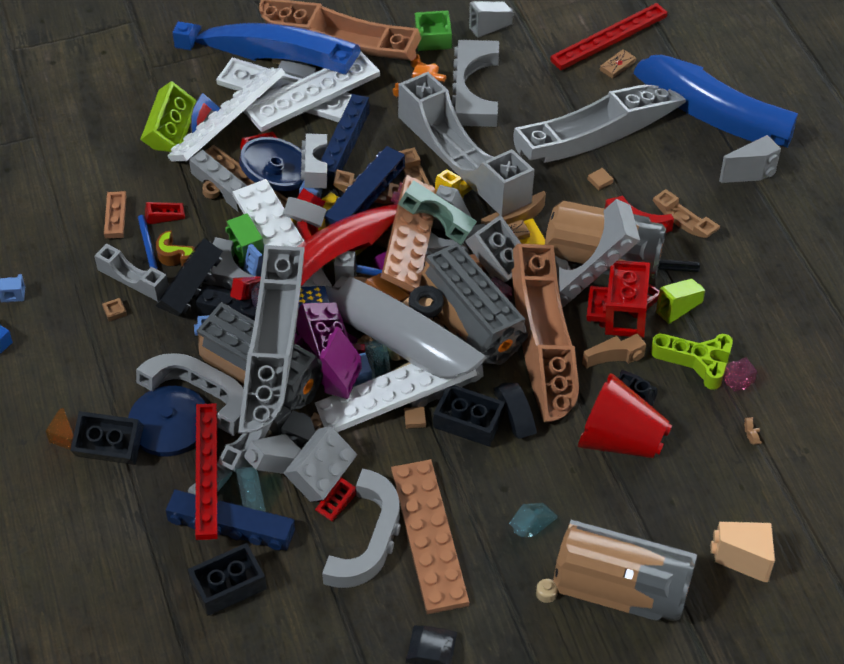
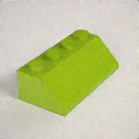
[140,81,197,152]

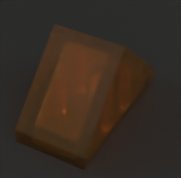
[46,408,74,450]

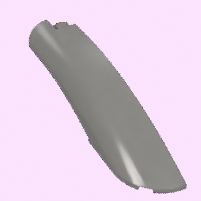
[514,85,686,163]
[238,245,305,434]
[325,275,487,379]

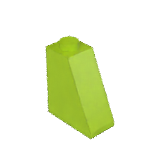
[656,279,705,324]

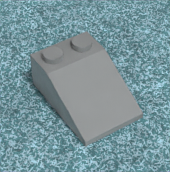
[719,135,781,183]

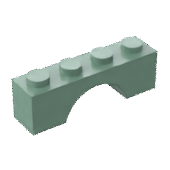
[398,180,477,245]

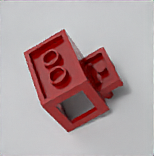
[587,260,650,338]

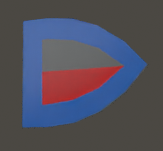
[191,93,221,133]

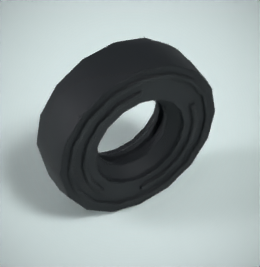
[409,285,444,318]

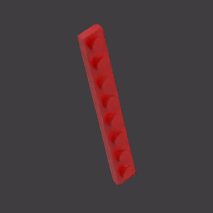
[550,3,668,71]
[195,403,218,540]

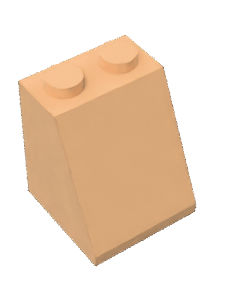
[710,522,775,582]

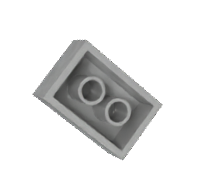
[465,215,521,286]
[284,426,358,502]

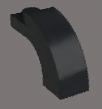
[493,383,537,439]

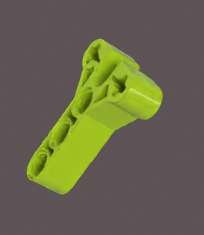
[651,333,733,390]

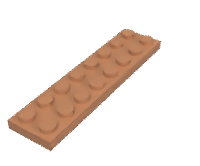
[380,175,437,292]
[391,459,469,614]

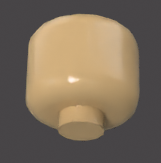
[536,579,558,603]

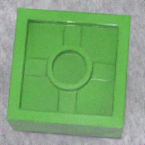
[415,11,452,51]
[225,213,264,268]

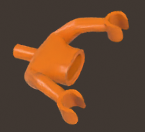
[392,54,446,97]

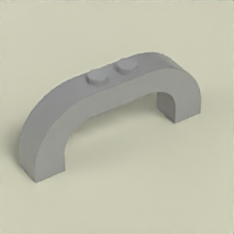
[136,353,243,436]
[322,468,401,588]

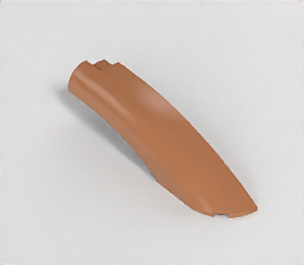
[259,0,421,60]
[512,243,579,422]

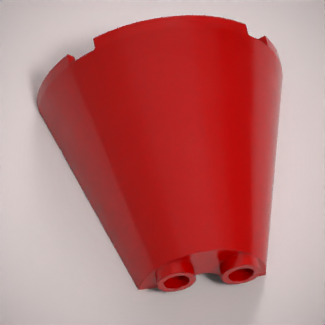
[578,373,672,458]

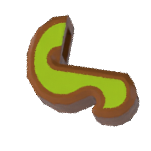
[156,230,194,266]

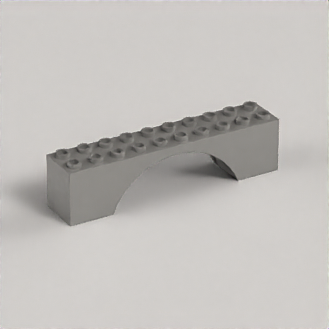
[398,72,534,217]

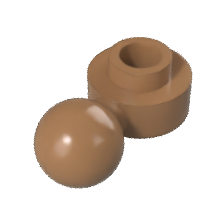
[202,181,221,199]

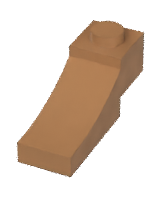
[582,333,646,368]

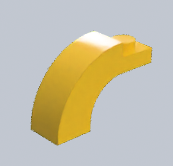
[435,169,472,199]

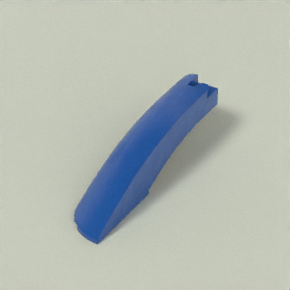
[195,23,361,75]
[634,55,798,148]

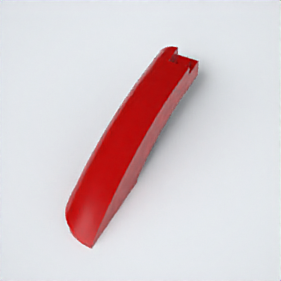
[297,204,398,286]

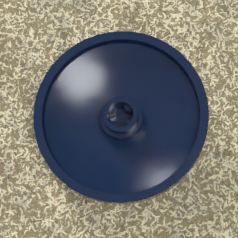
[239,137,303,191]
[128,386,206,457]

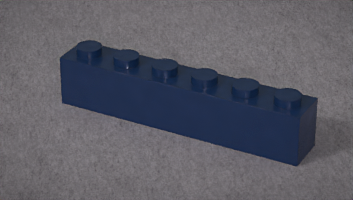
[321,94,370,187]
[324,146,405,227]
[166,490,295,551]

